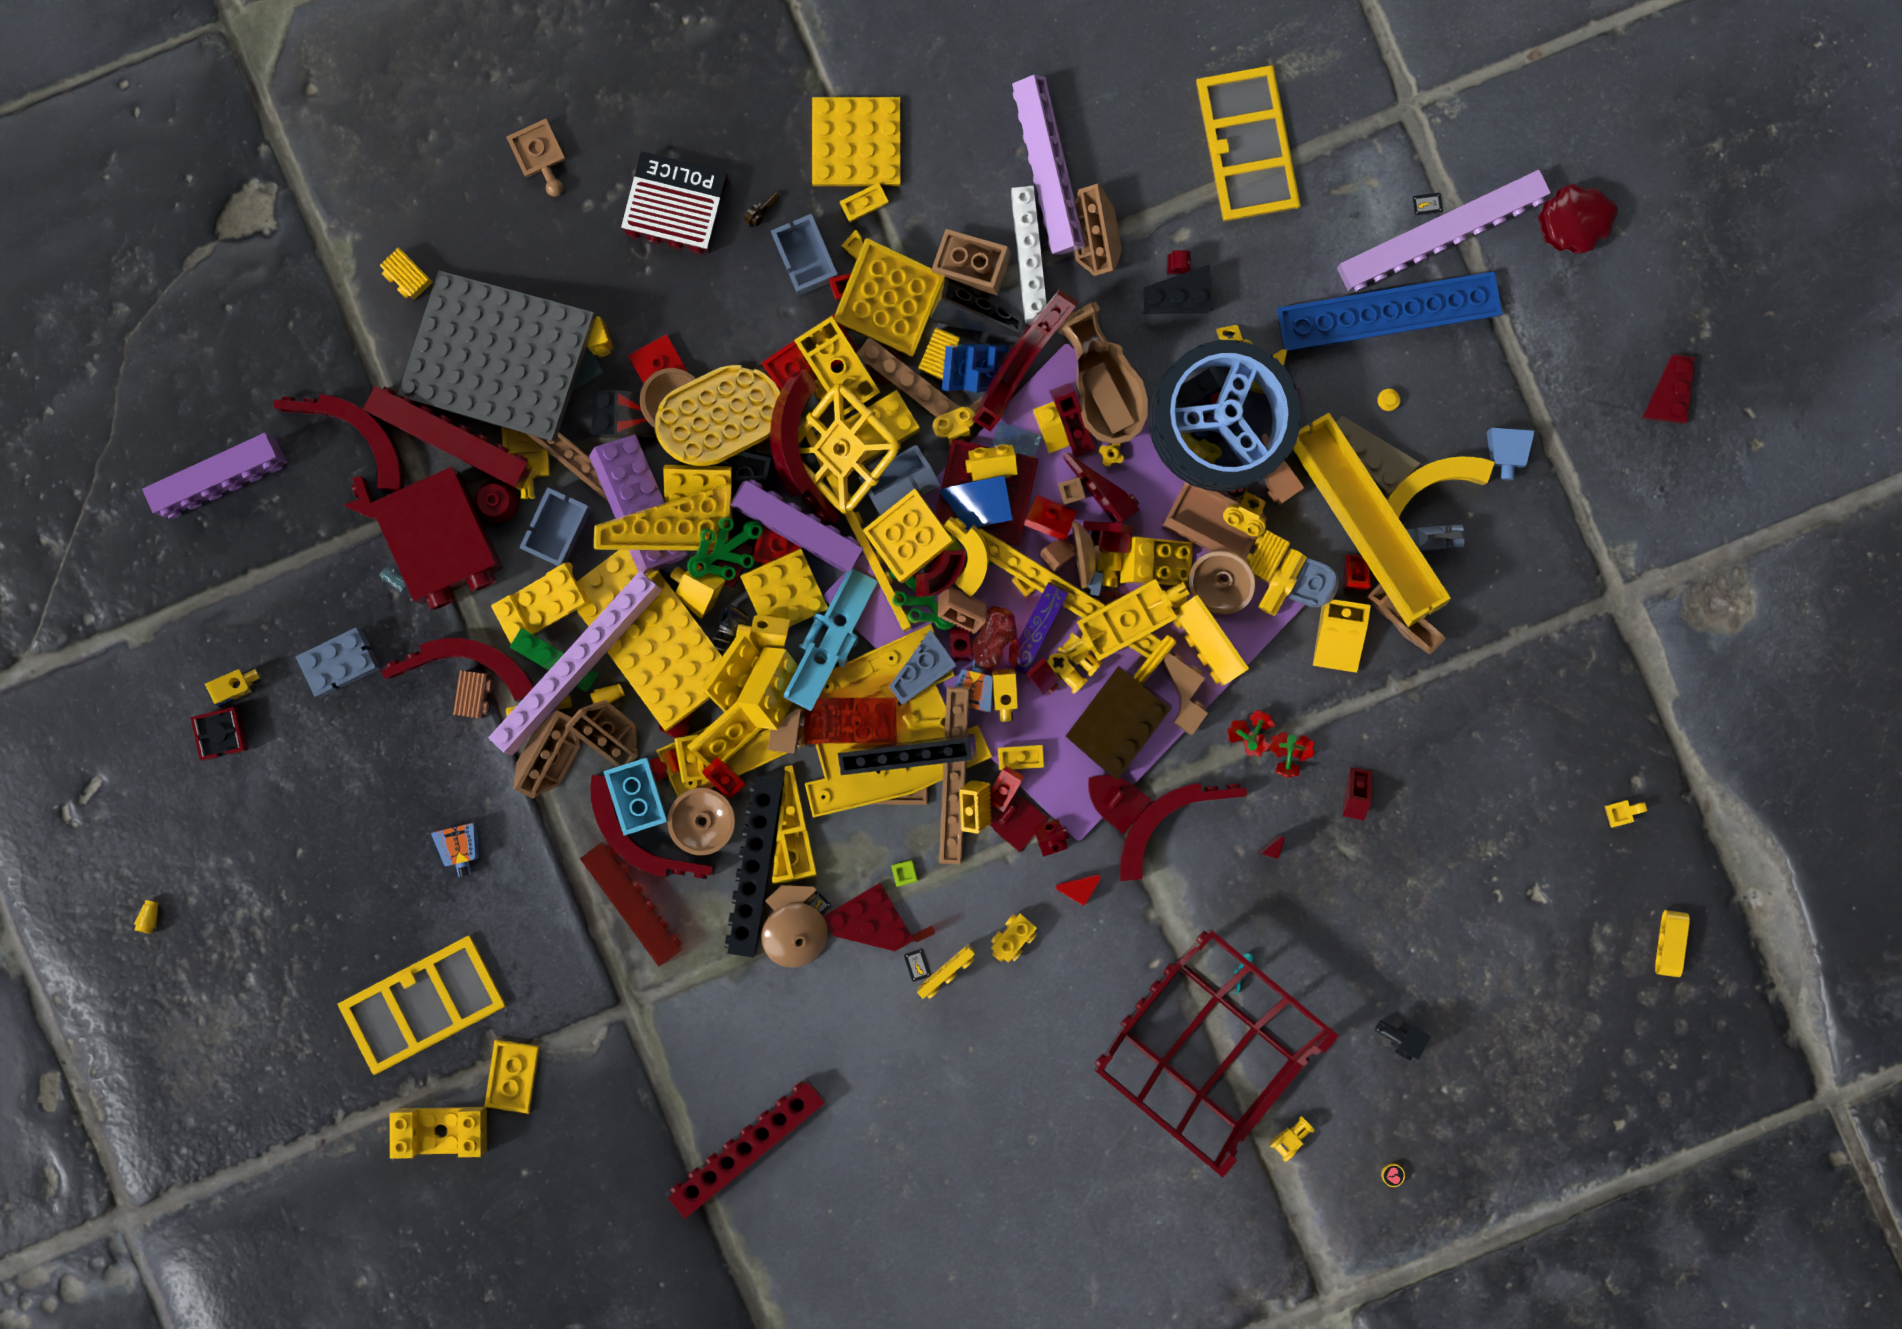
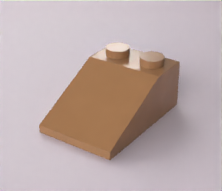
[931,229,1012,295]

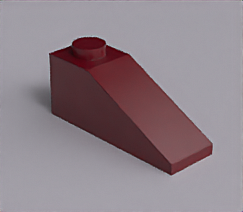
[1049,383,1095,457]
[1025,658,1060,695]

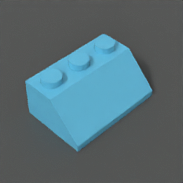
[603,758,668,835]

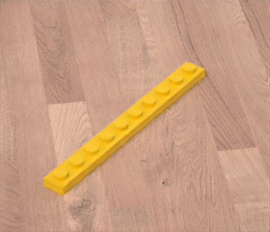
[805,430,912,633]
[980,528,1162,658]

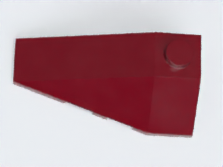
[1063,453,1139,523]

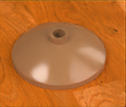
[640,368,696,428]
[1072,521,1100,588]
[1189,550,1256,614]
[667,788,735,855]
[761,903,828,967]

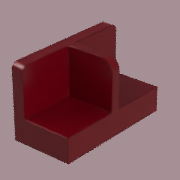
[1083,521,1133,553]

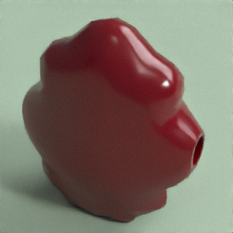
[1538,184,1618,254]

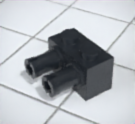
[1374,1020,1431,1061]

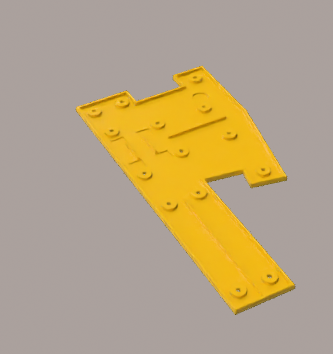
[656,624,992,818]

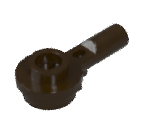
[744,191,780,227]

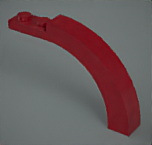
[972,289,1078,432]
[770,369,840,525]
[273,394,405,491]
[381,638,535,702]
[590,775,714,879]
[1119,783,1247,881]

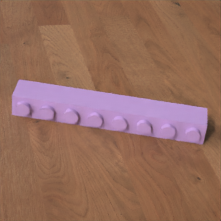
[1012,75,1085,255]

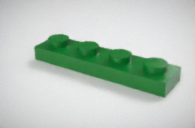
[509,627,598,693]

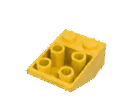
[1120,537,1193,587]
[1313,599,1371,673]

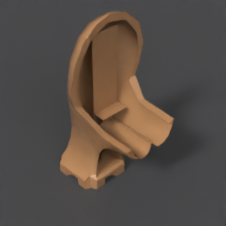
[1057,301,1148,444]

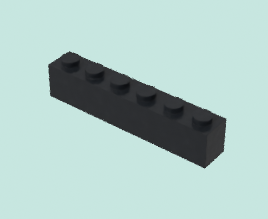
[838,734,977,775]

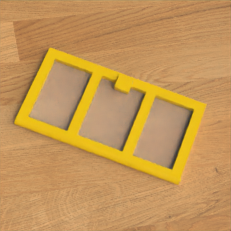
[1196,65,1301,222]
[337,935,506,1075]

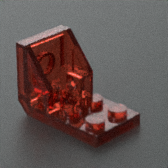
[804,698,897,745]

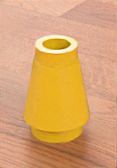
[590,684,625,704]
[134,900,159,934]

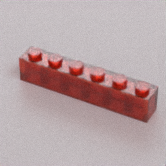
[579,842,683,967]

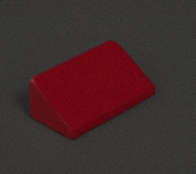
[1257,836,1285,859]

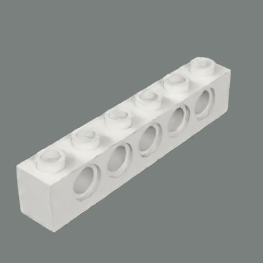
[1011,186,1047,324]

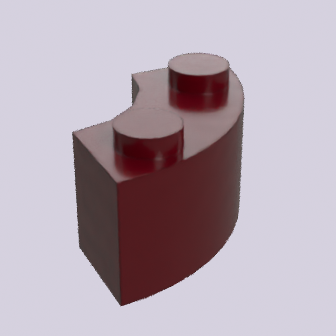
[915,550,966,597]

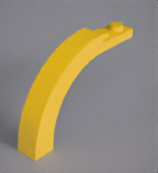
[1386,456,1495,518]

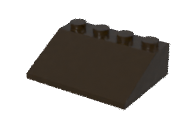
[1066,666,1173,780]

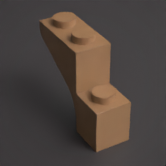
[1367,584,1446,655]
[1163,652,1208,736]

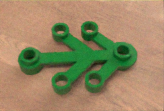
[687,516,762,580]
[889,564,955,630]

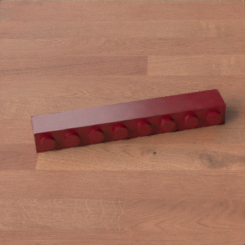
[363,386,533,491]

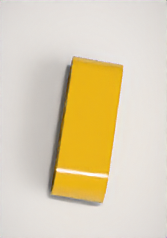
[1655,910,1690,977]

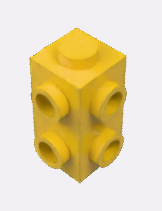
[965,444,1017,481]
[991,913,1037,962]

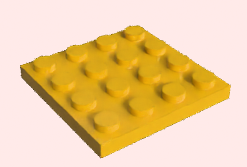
[812,97,900,186]
[833,238,945,357]

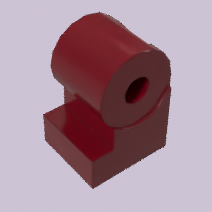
[1167,250,1191,275]
[949,627,972,662]

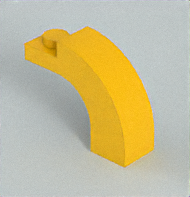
[943,517,989,597]

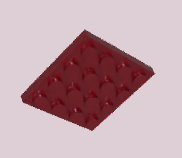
[935,439,1039,546]

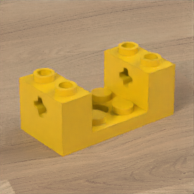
[794,316,880,415]
[390,1107,487,1159]

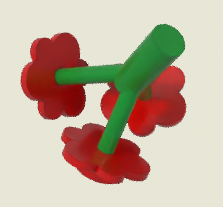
[1227,710,1275,757]
[1269,732,1315,778]

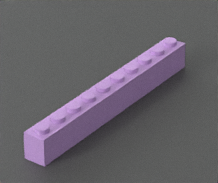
[1337,170,1550,292]
[488,571,662,756]

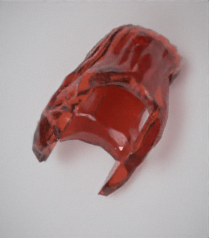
[971,606,1020,670]

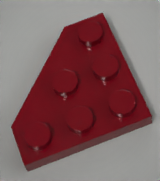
[823,882,914,952]

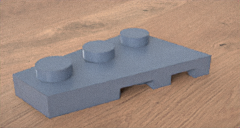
[889,629,957,705]

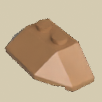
[1074,184,1122,276]
[565,700,638,767]
[513,710,580,798]

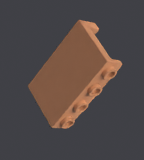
[1162,482,1267,560]

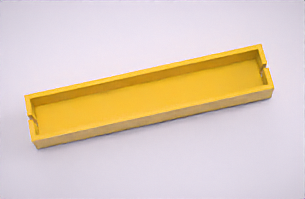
[1292,413,1451,627]

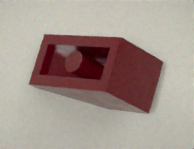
[1343,767,1372,821]

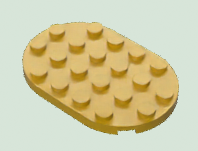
[655,365,780,466]

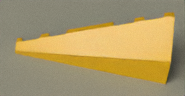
[772,765,817,883]

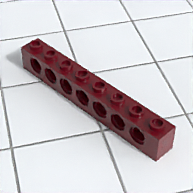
[668,1080,826,1219]

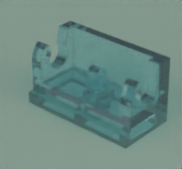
[992,422,1042,457]

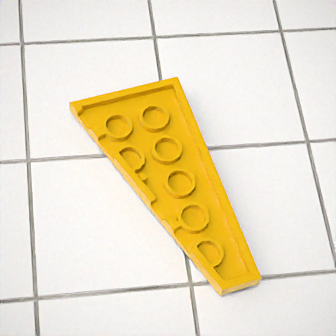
[594,483,731,551]

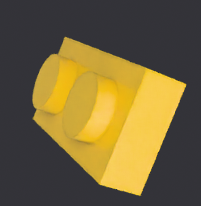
[840,182,889,223]
[674,735,706,783]
[998,745,1044,770]

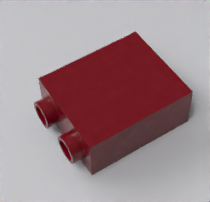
[370,466,503,611]

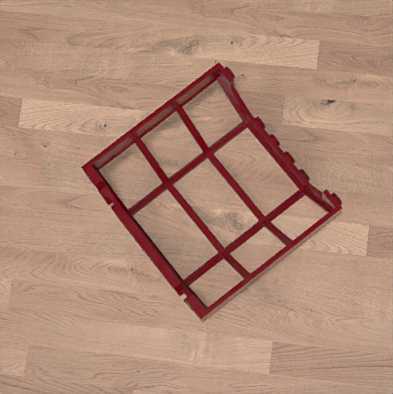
[1094,929,1339,1178]

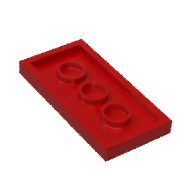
[761,314,859,392]

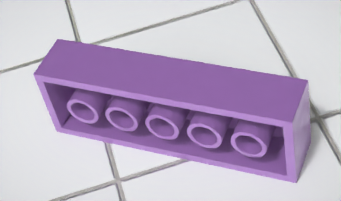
[142,433,287,519]
[589,434,687,575]
[730,479,863,572]

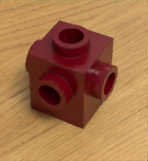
[1033,819,1070,857]

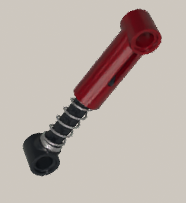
[659,604,749,739]

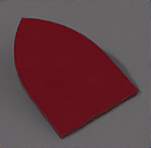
[1088,775,1151,834]
[989,791,1048,852]

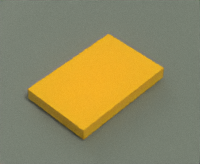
[687,701,762,766]
[484,1040,540,1114]

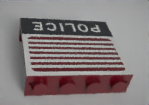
[621,151,728,255]

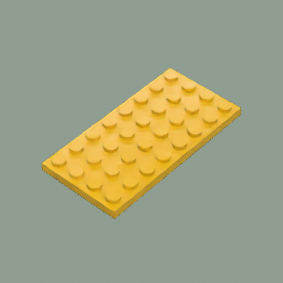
[576,550,723,732]

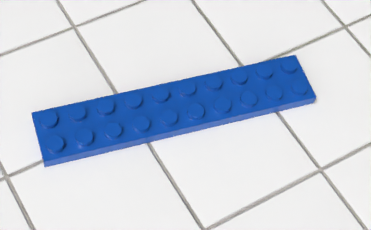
[1276,271,1503,352]

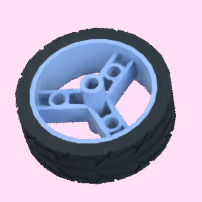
[1148,340,1301,492]

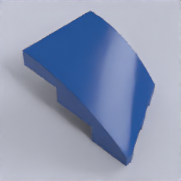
[942,344,1009,393]
[940,476,1012,530]

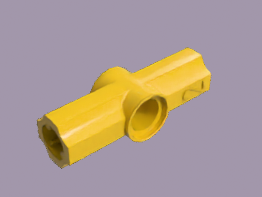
[1258,548,1307,616]

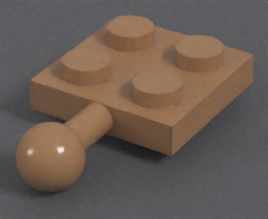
[506,119,566,197]

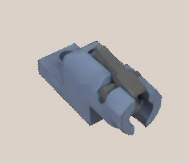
[1406,525,1464,551]

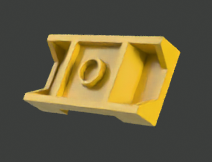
[491,563,591,643]

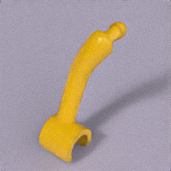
[903,715,946,729]

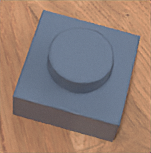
[1086,572,1103,597]

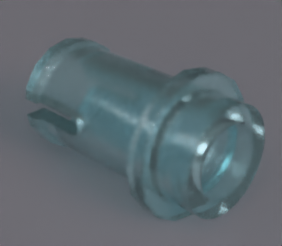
[379,566,406,593]

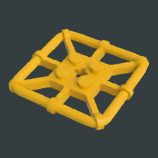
[798,383,901,514]

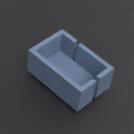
[771,214,838,297]
[858,445,940,516]
[519,487,592,566]
[296,627,381,698]

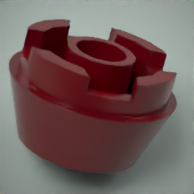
[474,480,518,524]

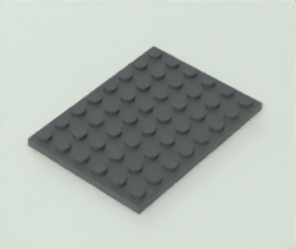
[397,270,597,442]

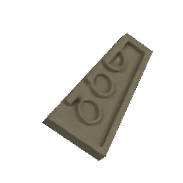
[1336,416,1420,495]

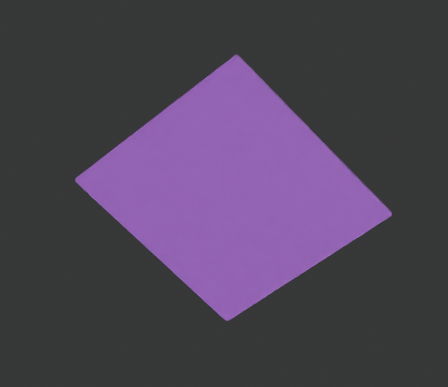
[824,344,1304,841]

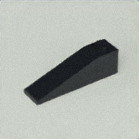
[930,277,1023,337]

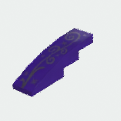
[1006,582,1068,674]

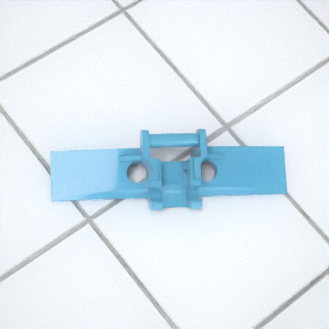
[783,568,878,711]

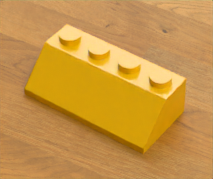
[1172,595,1249,686]

